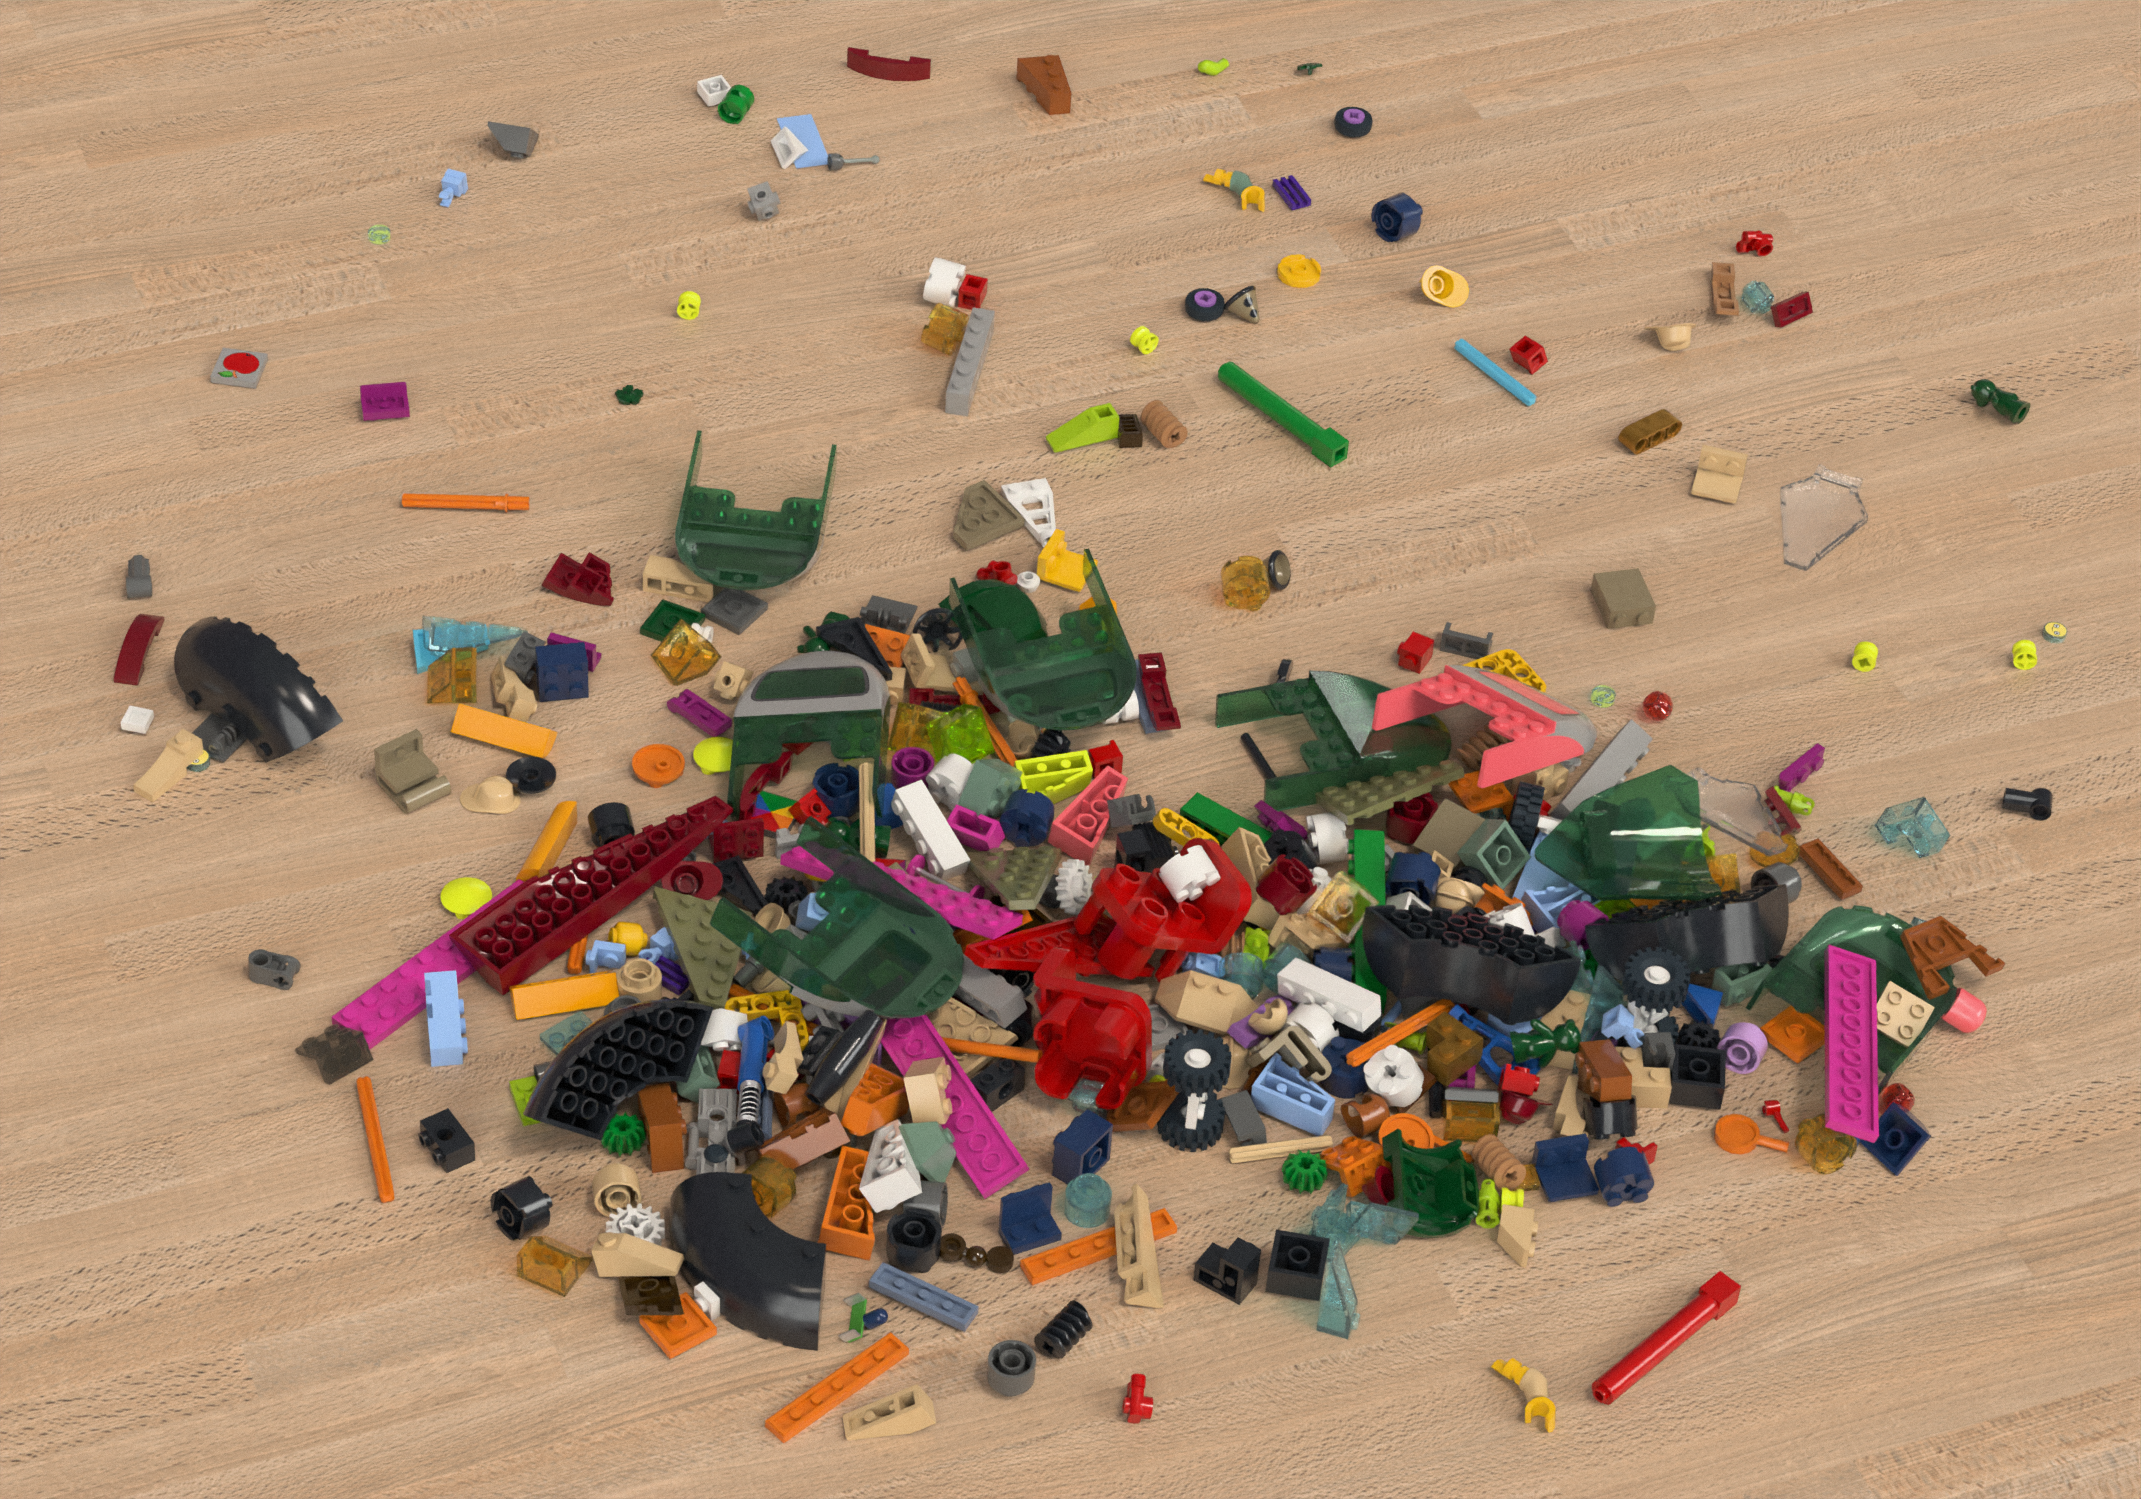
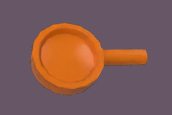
[1714,1114,1789,1155]

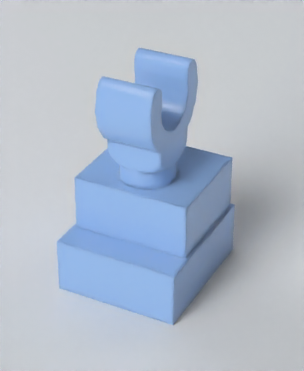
[439,168,468,207]
[639,927,679,965]
[1601,1004,1644,1049]

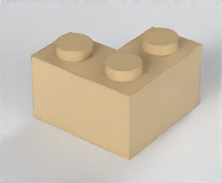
[1511,763,1569,801]
[1615,1047,1672,1109]
[903,1057,952,1125]

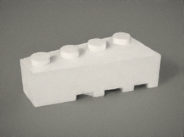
[859,1119,922,1213]

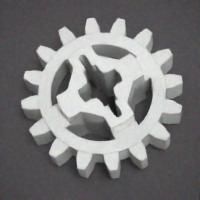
[1055,859,1093,915]
[606,1203,665,1246]

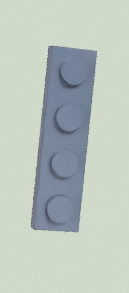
[869,1262,979,1332]

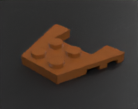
[1900,916,2005,1000]
[1106,1079,1178,1132]

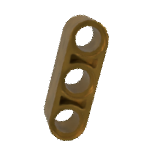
[1618,409,1682,455]

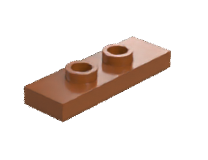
[1797,838,1863,900]

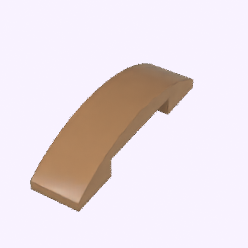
[1711,262,1739,316]

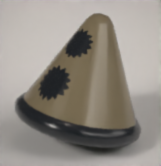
[1224,285,1260,324]
[1250,550,1291,590]

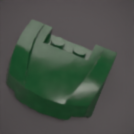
[938,579,1048,668]
[1382,1129,1479,1238]

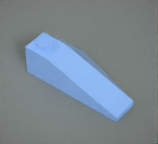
[1512,831,1584,900]

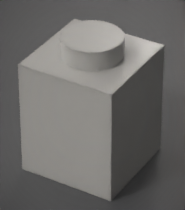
[950,644,990,683]

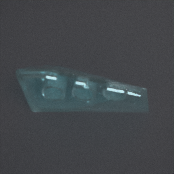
[422,615,528,656]
[1572,965,1628,1074]
[1316,1240,1361,1339]

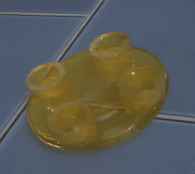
[1750,833,1800,867]

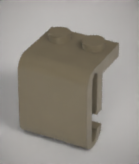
[374,729,451,814]
[1246,1026,1332,1084]

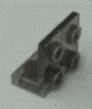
[295,1024,374,1085]

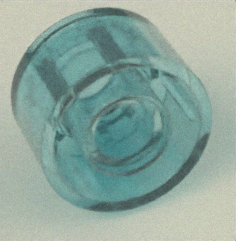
[1262,943,1311,995]
[1219,953,1263,1000]
[1064,1173,1112,1228]

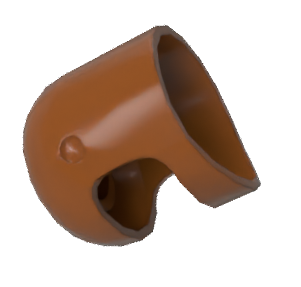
[774,1083,820,1129]
[1340,1093,1390,1138]

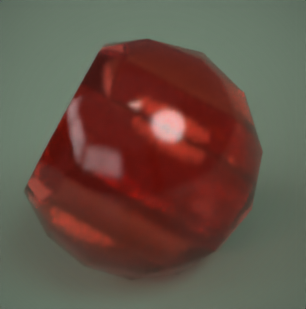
[1643,691,1673,721]
[1882,1083,1915,1111]

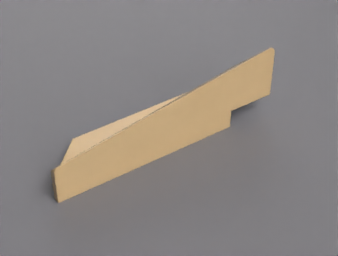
[822,1019,887,1122]
[1114,1184,1164,1308]

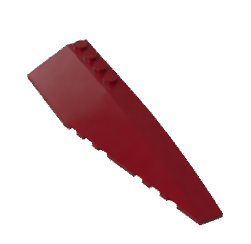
[449,796,733,995]

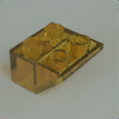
[427,648,477,703]
[1443,1097,1500,1142]
[516,1236,593,1297]

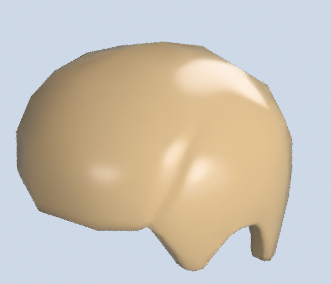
[1004,720,1040,758]
[1248,998,1288,1035]

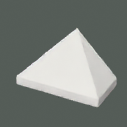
[771,126,808,169]

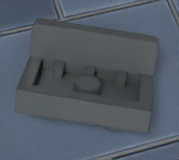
[504,631,546,685]

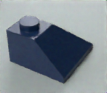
[1860,1102,1931,1176]

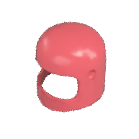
[1942,987,1987,1033]

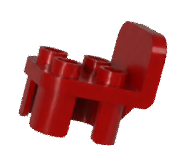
[1074,838,1252,982]
[1033,947,1152,1110]

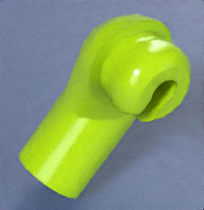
[1198,58,1229,76]

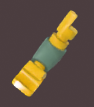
[1203,169,1265,212]

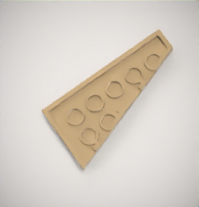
[867,960,1018,1078]

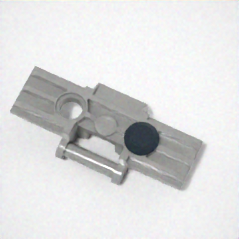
[685,1088,746,1175]

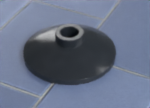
[506,757,556,794]

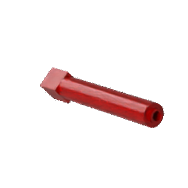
[1592,1271,1741,1405]

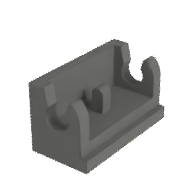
[1440,622,1493,659]
[1107,794,1156,828]
[1641,1032,1675,1077]
[1221,1090,1267,1146]

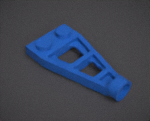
[1448,1004,1543,1085]

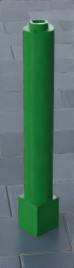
[1218,361,1349,468]

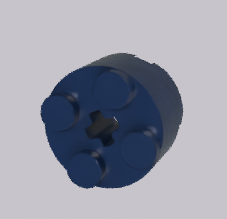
[1371,192,1423,242]
[812,763,859,820]
[999,789,1055,847]
[1385,852,1441,905]
[1313,946,1352,982]
[1320,1036,1370,1099]
[1594,1147,1654,1207]

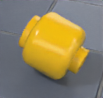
[608,922,648,956]

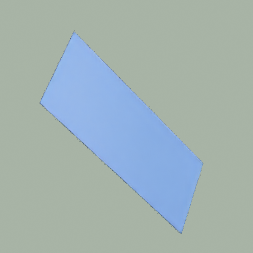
[777,114,828,169]

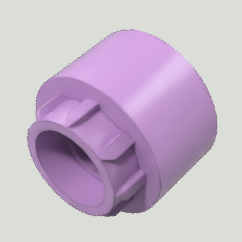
[1717,1022,1768,1074]

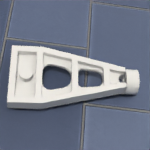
[1001,478,1056,548]

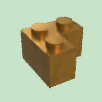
[1426,1011,1483,1087]

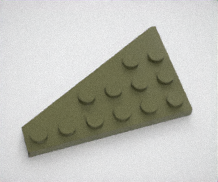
[1315,760,1464,825]
[966,846,1062,910]
[653,887,752,1010]

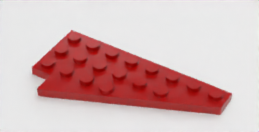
[964,913,1155,977]

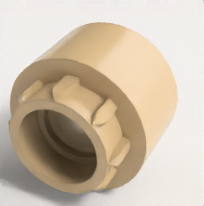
[617,958,662,1002]
[592,1163,642,1217]

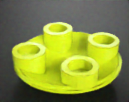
[693,737,743,775]
[440,877,492,919]

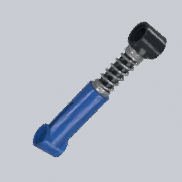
[727,1016,774,1155]

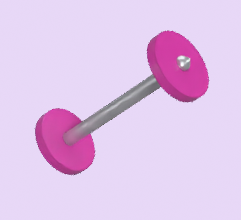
[906,854,985,899]

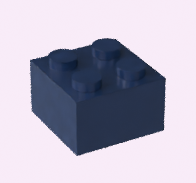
[535,642,589,702]
[1052,1109,1113,1191]

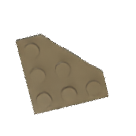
[953,480,1025,551]

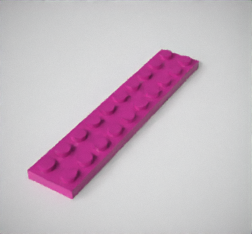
[780,840,1023,940]
[332,879,523,1050]
[1824,945,1879,1143]
[859,976,1030,1199]

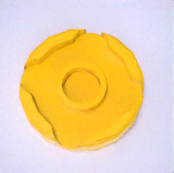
[1277,254,1321,288]

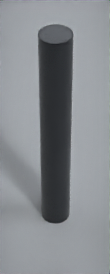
[1240,733,1281,788]

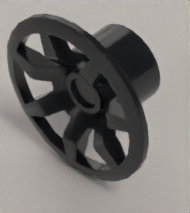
[913,608,964,653]

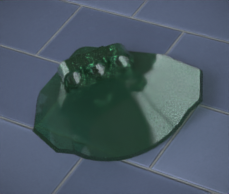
[1534,765,1721,901]

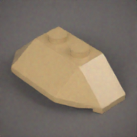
[1155,970,1259,1036]

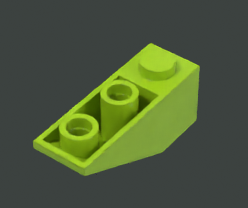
[1046,403,1119,453]

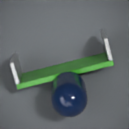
[838,1292,888,1343]

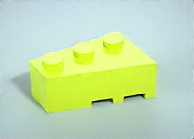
[1014,750,1093,804]

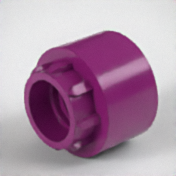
[891,747,934,790]
[1557,900,1609,951]

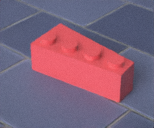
[1048,766,1128,866]

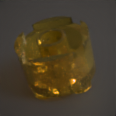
[921,303,969,356]
[1221,556,1271,611]
[1795,1114,1857,1175]
[742,1155,796,1218]

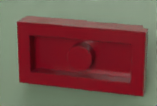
[1771,291,1813,327]
[1764,786,1802,838]

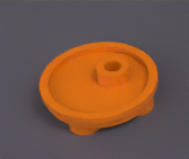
[632,744,685,788]
[1378,1113,1434,1149]

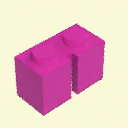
[947,804,1005,851]

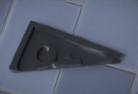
[815,617,893,681]
[712,855,768,915]

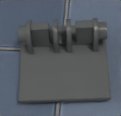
[860,595,918,634]
[192,713,247,763]

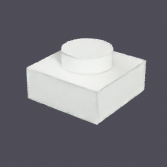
[121,706,154,734]
[694,1282,720,1321]

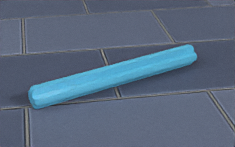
[1454,339,1537,406]

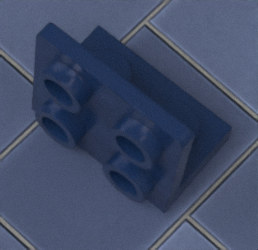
[1532,1133,1599,1202]
[998,1182,1062,1255]

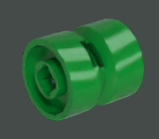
[718,84,754,124]

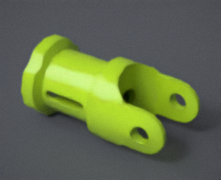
[1774,785,1815,816]
[1384,1022,1426,1055]
[1476,1179,1501,1229]

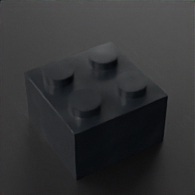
[1669,1044,1726,1110]
[1265,1229,1330,1301]

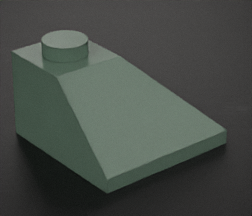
[899,1121,957,1182]

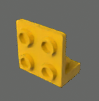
[1037,529,1098,592]

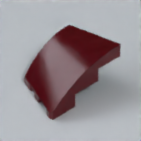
[541,552,614,606]

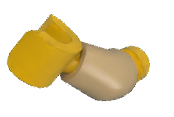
[1491,1358,1556,1433]

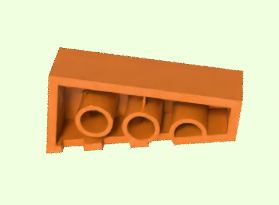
[841,1063,909,1136]
[818,1145,875,1261]

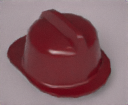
[661,861,723,900]
[1498,1089,1553,1124]
[1362,1166,1395,1212]

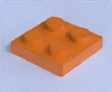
[1760,1003,1825,1064]
[639,1292,717,1359]

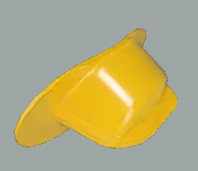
[1419,265,1469,307]

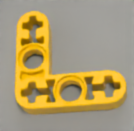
[1462,649,1546,693]
[1153,808,1220,847]
[725,990,809,1052]

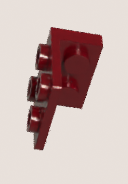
[708,818,764,863]

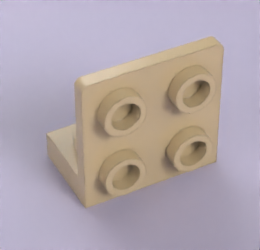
[1691,445,1748,503]
[901,633,957,692]
[1268,913,1344,949]
[1877,981,1935,1049]

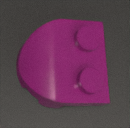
[1254,800,1308,840]

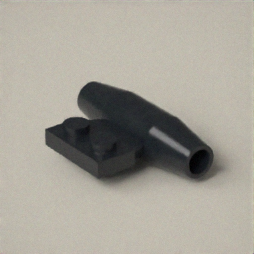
[797,1010,883,1106]

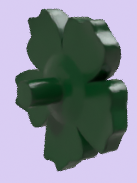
[1297,63,1323,75]
[615,385,643,405]

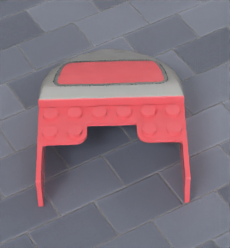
[1372,665,1597,788]

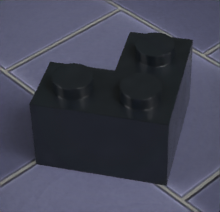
[1193,1237,1261,1305]

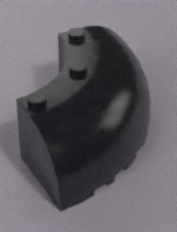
[174,616,343,763]
[1585,884,1789,981]
[1362,905,1581,1025]
[523,999,714,1141]
[669,1172,826,1351]

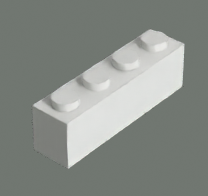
[891,780,970,881]
[1277,958,1381,1033]

